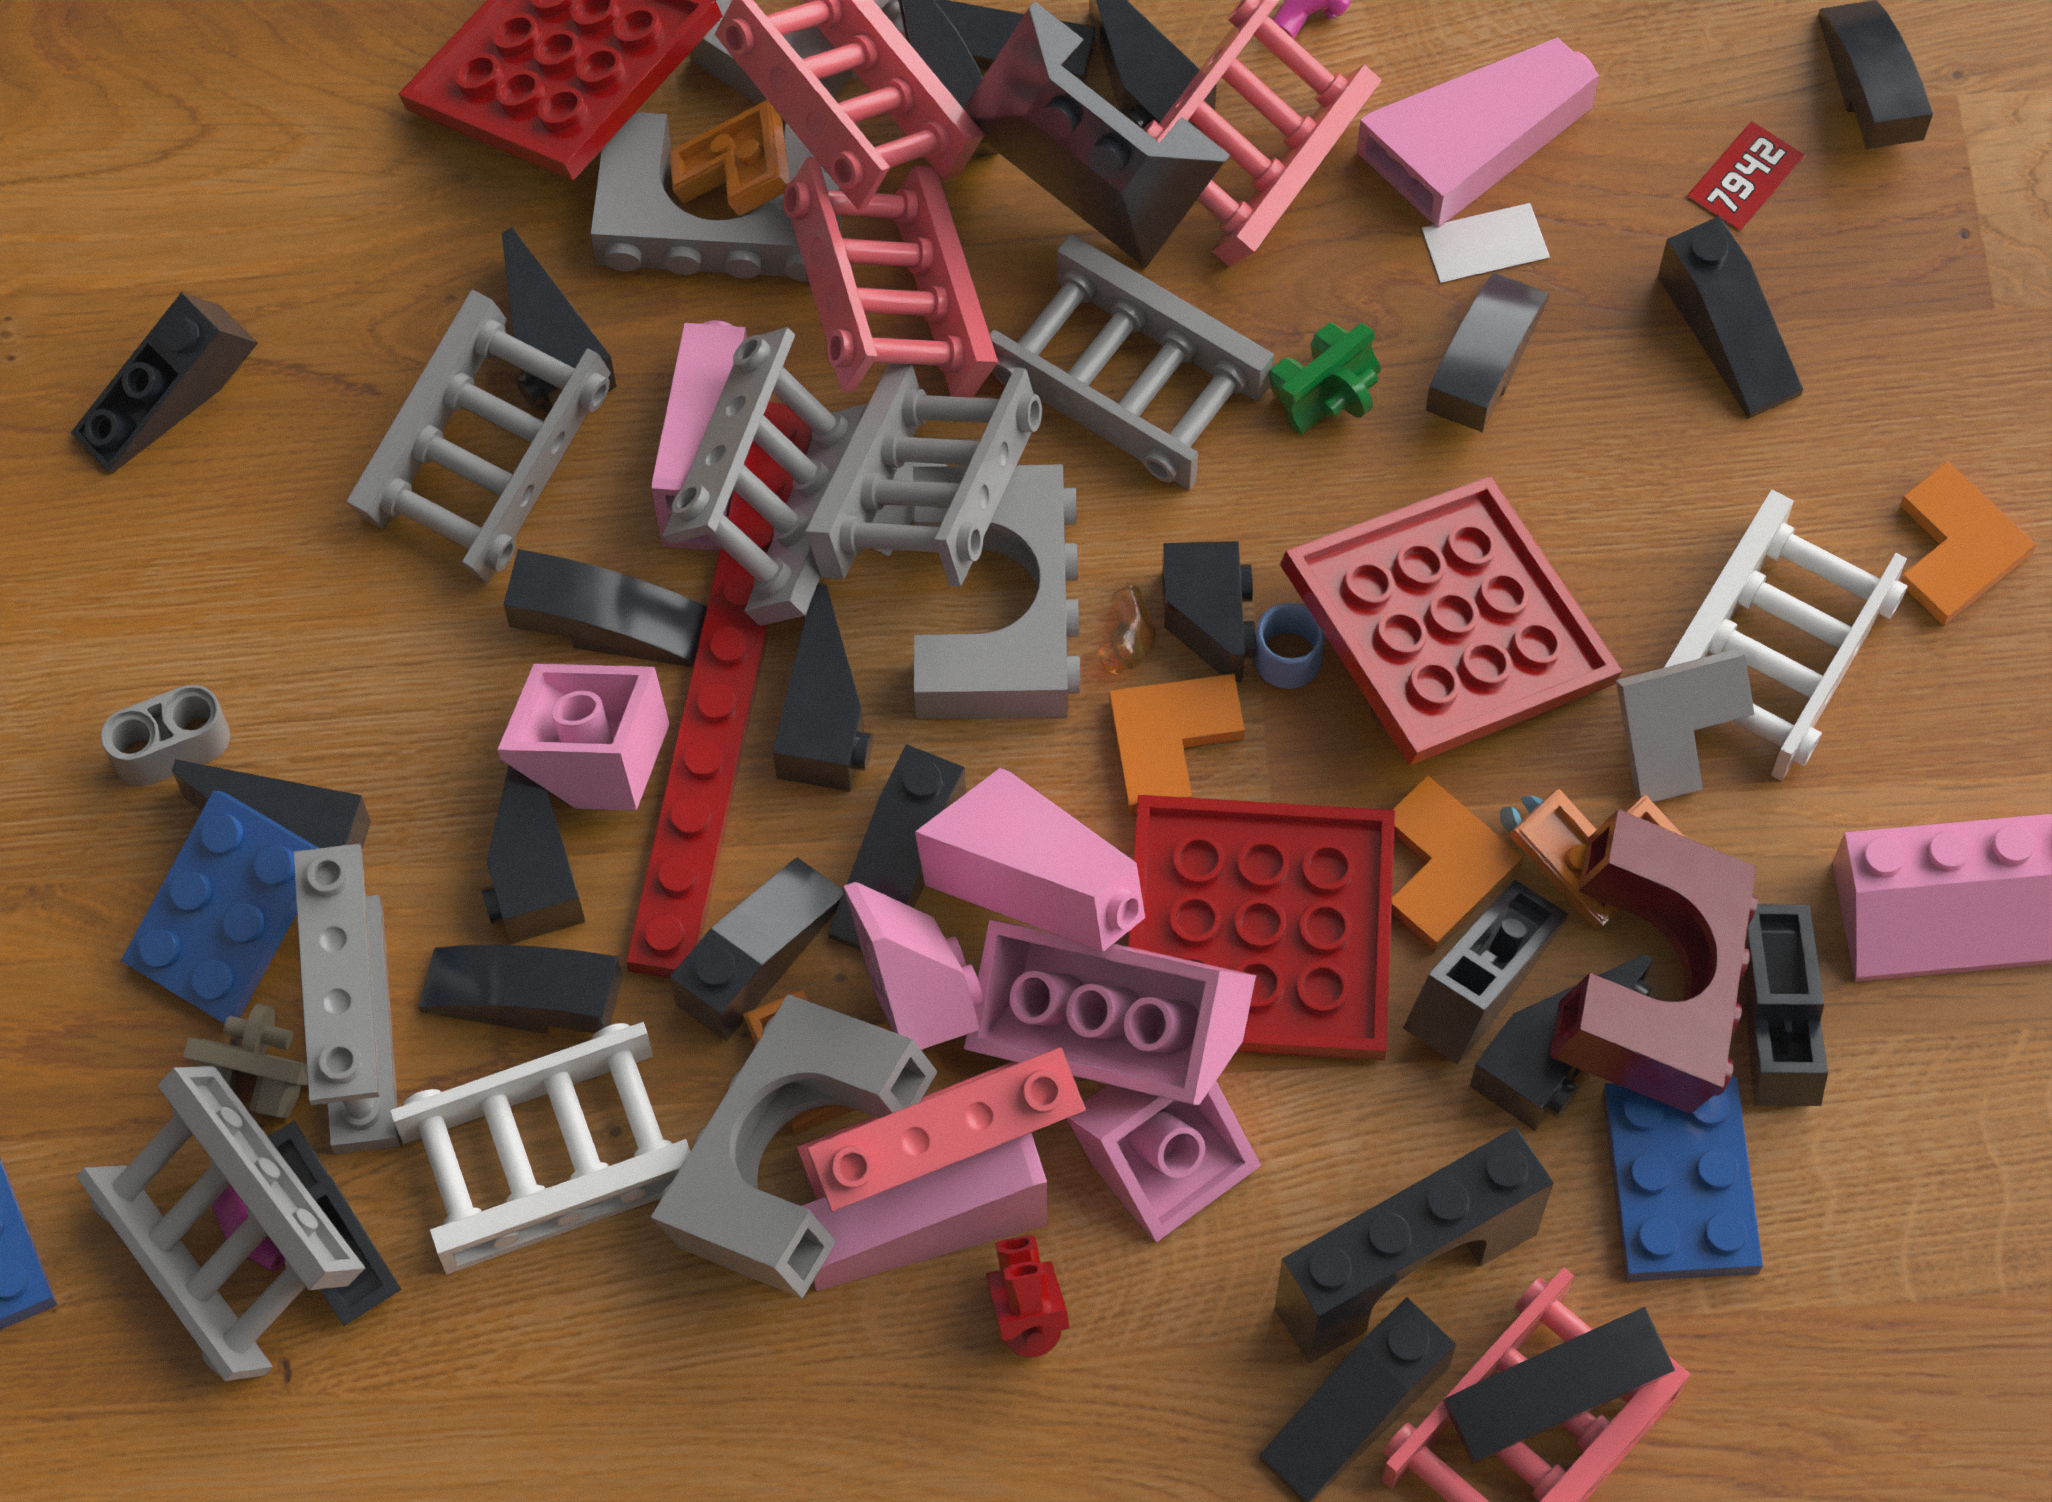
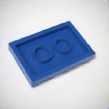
[121,790,319,1024]
[1602,1076,1763,1282]

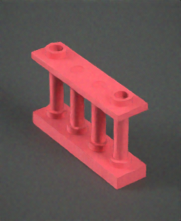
[714,0,985,210]
[1143,0,1382,267]
[783,157,998,397]
[795,1047,1086,1212]
[1381,1267,1691,1502]

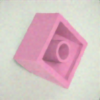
[498,664,670,811]
[843,882,983,1050]
[1066,1081,1261,1242]

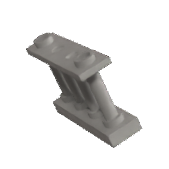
[990,234,1274,491]
[346,290,611,584]
[662,327,868,626]
[805,363,1042,587]
[294,844,401,1155]
[76,1066,365,1381]

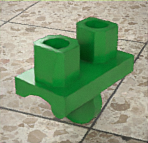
[1268,322,1381,435]

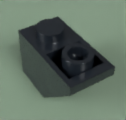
[1162,541,1256,682]

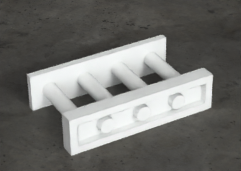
[1664,490,1908,781]
[390,1022,690,1275]

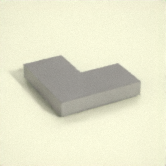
[1616,649,1755,802]

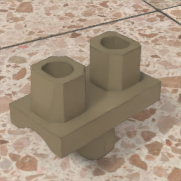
[183,1003,308,1118]

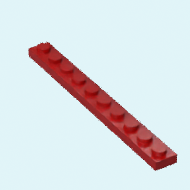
[626,402,813,978]

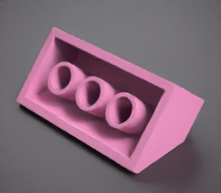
[1832,814,2052,982]
[964,920,1256,1105]

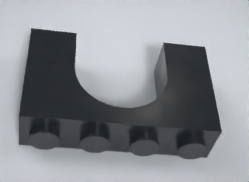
[1274,1127,1554,1364]

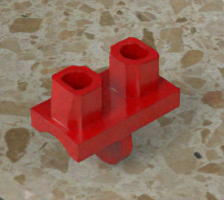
[986,1235,1070,1357]

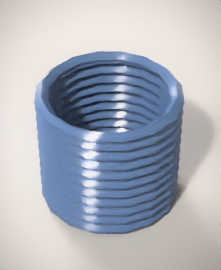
[1254,602,1325,689]

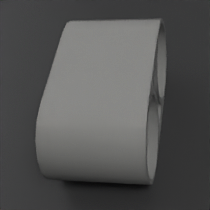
[101,685,231,786]

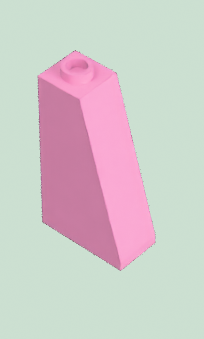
[1357,37,1599,228]
[651,320,747,551]
[915,768,1145,952]
[801,1133,1047,1291]

